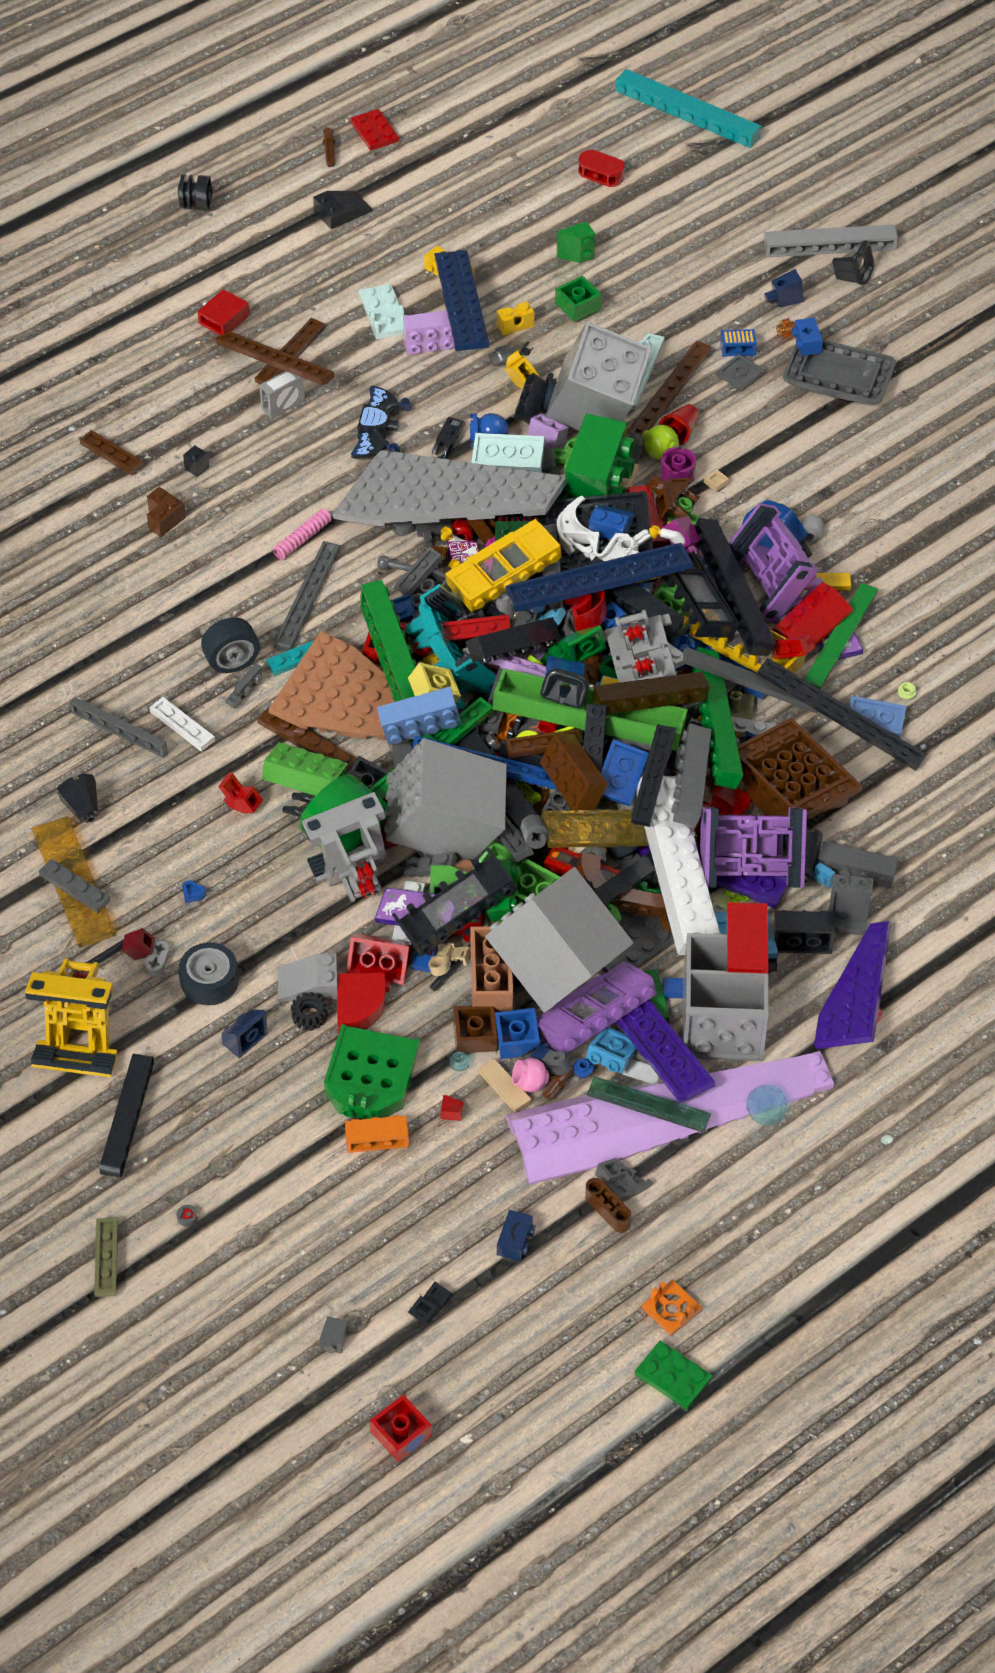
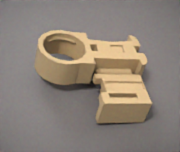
[428,943,470,976]

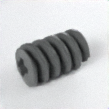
[520,814,548,849]

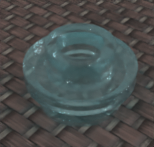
[450,1052,470,1071]

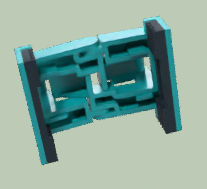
[406,584,498,695]

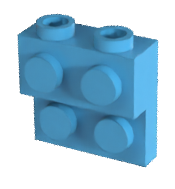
[586,1027,638,1074]

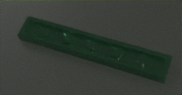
[587,1076,711,1133]

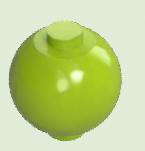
[642,425,679,460]

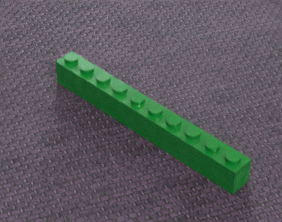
[692,647,743,789]

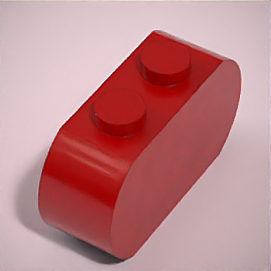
[578,149,625,187]

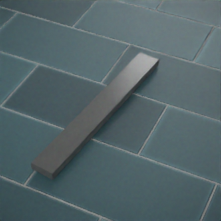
[273,541,340,651]
[683,647,818,714]

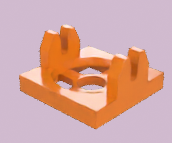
[642,1279,702,1336]

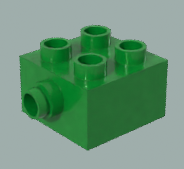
[565,413,635,499]

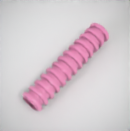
[273,509,332,560]

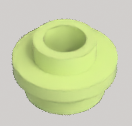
[898,682,916,700]

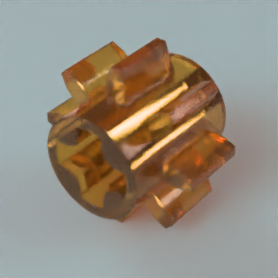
[776,318,795,340]

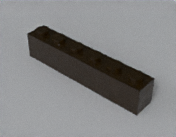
[592,672,710,714]

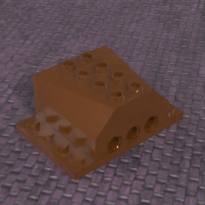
[737,718,862,821]

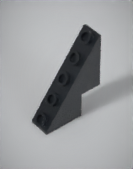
[584,703,606,773]

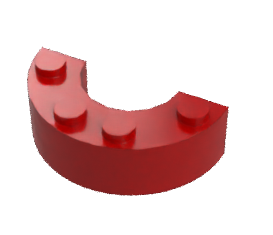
[565,590,607,632]

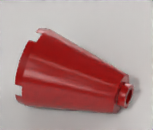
[658,404,699,445]

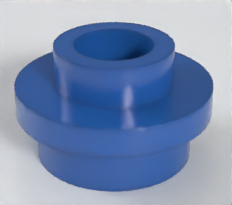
[573,1059,593,1078]

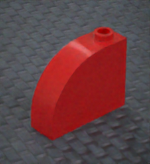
[337,973,390,1035]

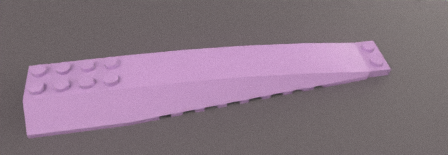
[506,1051,834,1185]

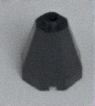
[57,773,98,823]

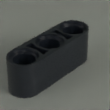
[515,373,548,425]

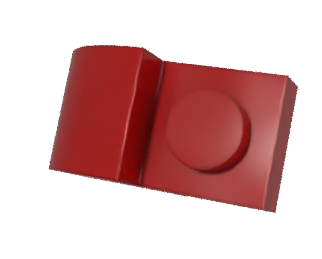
[218,773,263,814]

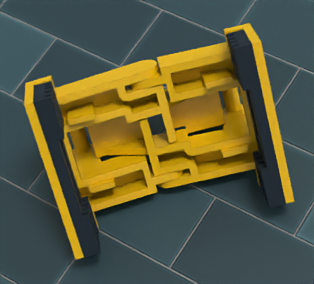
[25,958,117,1077]

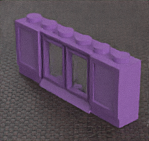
[536,961,657,1055]

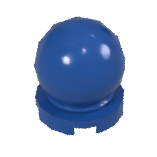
[470,413,509,448]

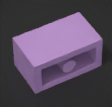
[528,413,569,450]

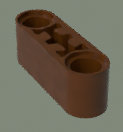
[585,1178,631,1233]

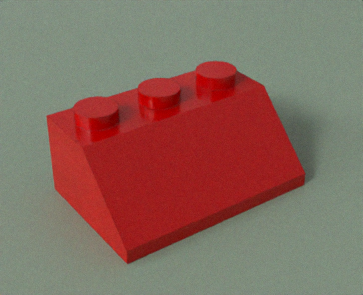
[346,933,412,985]

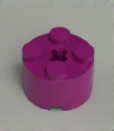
[660,447,696,484]

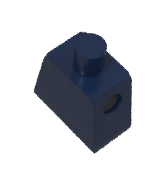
[764,269,804,308]

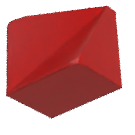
[441,1095,464,1121]

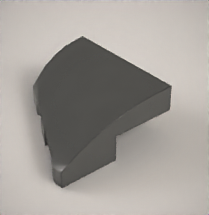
[595,1158,653,1202]

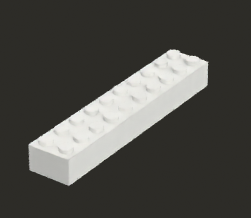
[635,776,720,955]

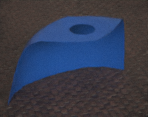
[742,500,808,548]

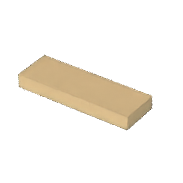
[478,1059,531,1113]

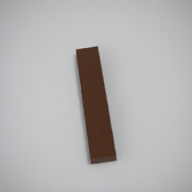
[254,318,325,384]

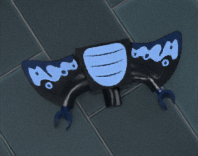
[351,385,412,459]

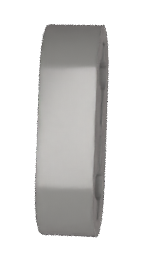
[145,941,170,976]

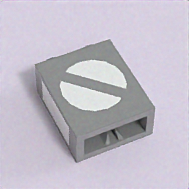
[259,371,305,419]

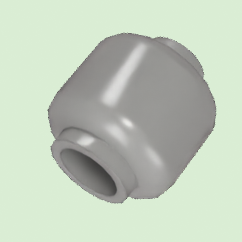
[801,515,824,542]

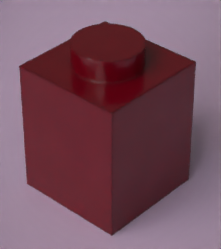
[122,928,155,961]

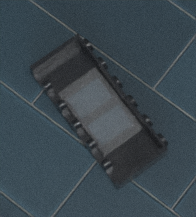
[392,848,519,957]

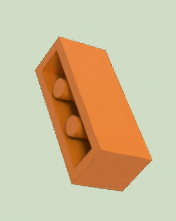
[345,1115,409,1153]

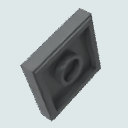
[717,354,765,392]

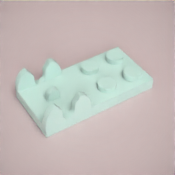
[359,284,407,339]
[471,433,546,472]

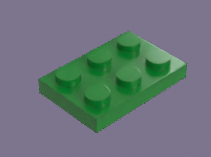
[634,1340,713,1410]

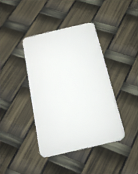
[622,1059,659,1083]

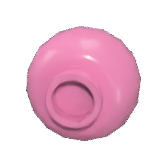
[512,1058,549,1093]

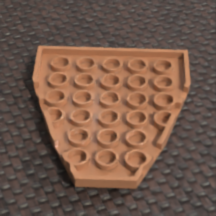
[268,631,394,740]

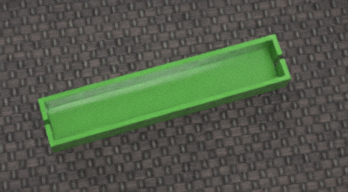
[492,668,688,751]

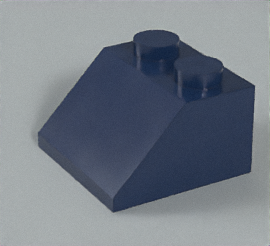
[221,1009,268,1059]

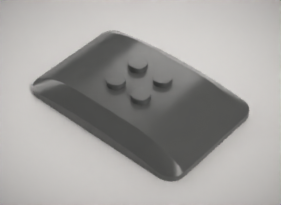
[783,340,896,404]

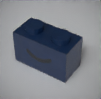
[497,1210,536,1262]

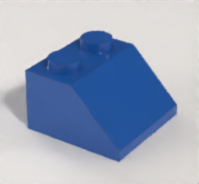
[589,505,635,540]
[495,1008,540,1059]

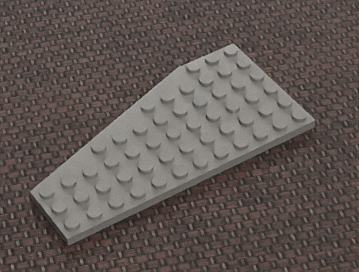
[332,450,568,526]

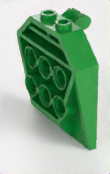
[324,1024,420,1119]

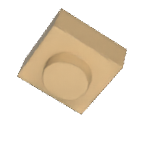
[704,469,729,492]

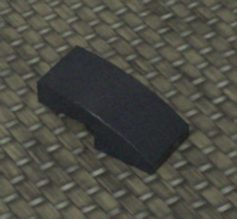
[408,1281,453,1325]

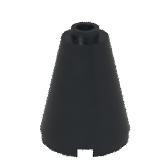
[784,827,823,883]

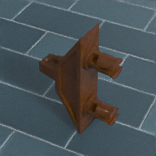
[647,475,700,520]

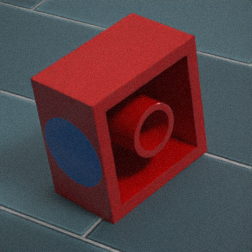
[370,1394,432,1463]

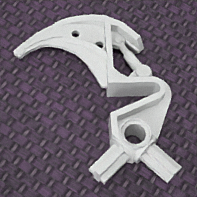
[557,496,651,561]

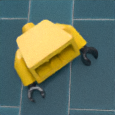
[504,342,557,389]

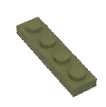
[94,1217,118,1297]

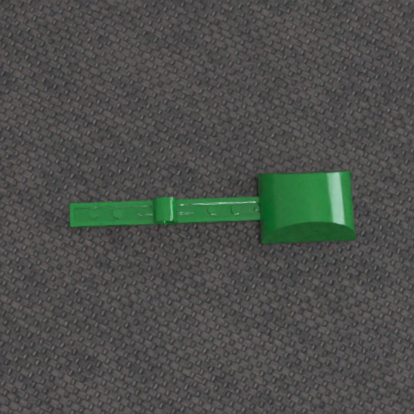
[299,697,494,853]

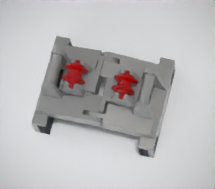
[602,610,680,707]

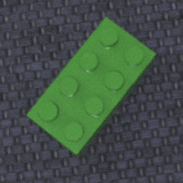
[262,742,348,796]

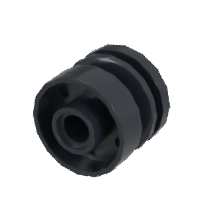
[178,174,213,210]

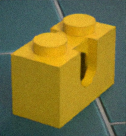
[497,301,534,336]

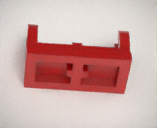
[772,635,815,659]

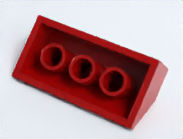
[774,582,853,646]

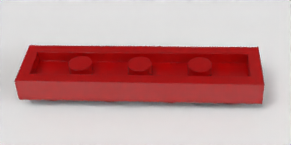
[441,614,511,641]

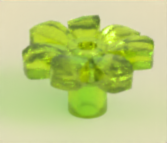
[724,890,749,902]

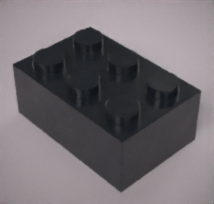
[772,910,835,954]

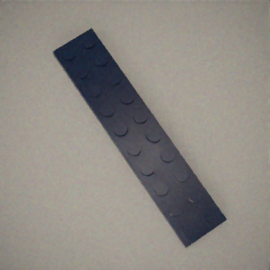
[434,250,489,351]
[505,542,693,612]

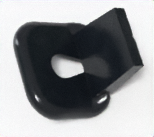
[832,240,874,285]
[540,668,589,709]

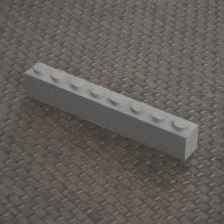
[763,225,898,258]

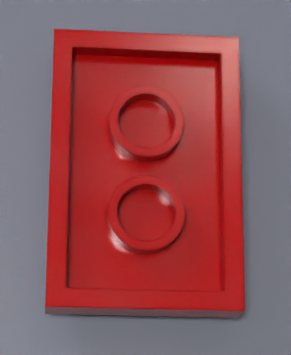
[350,109,399,151]

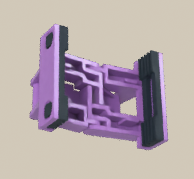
[728,503,824,623]
[700,807,807,888]

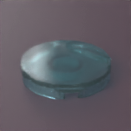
[746,1084,787,1125]

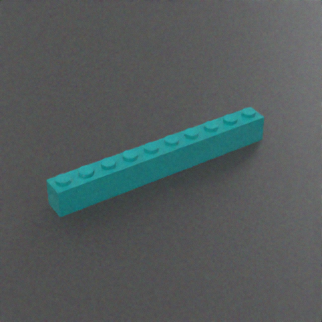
[616,69,761,148]

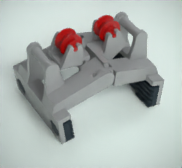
[301,792,389,903]

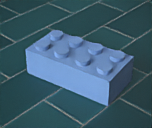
[377,687,462,745]

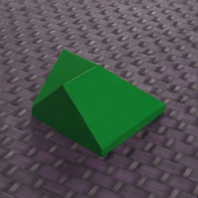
[561,626,606,662]

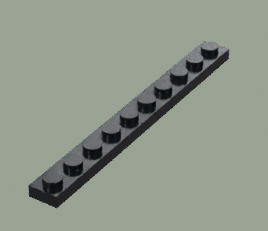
[757,657,927,771]

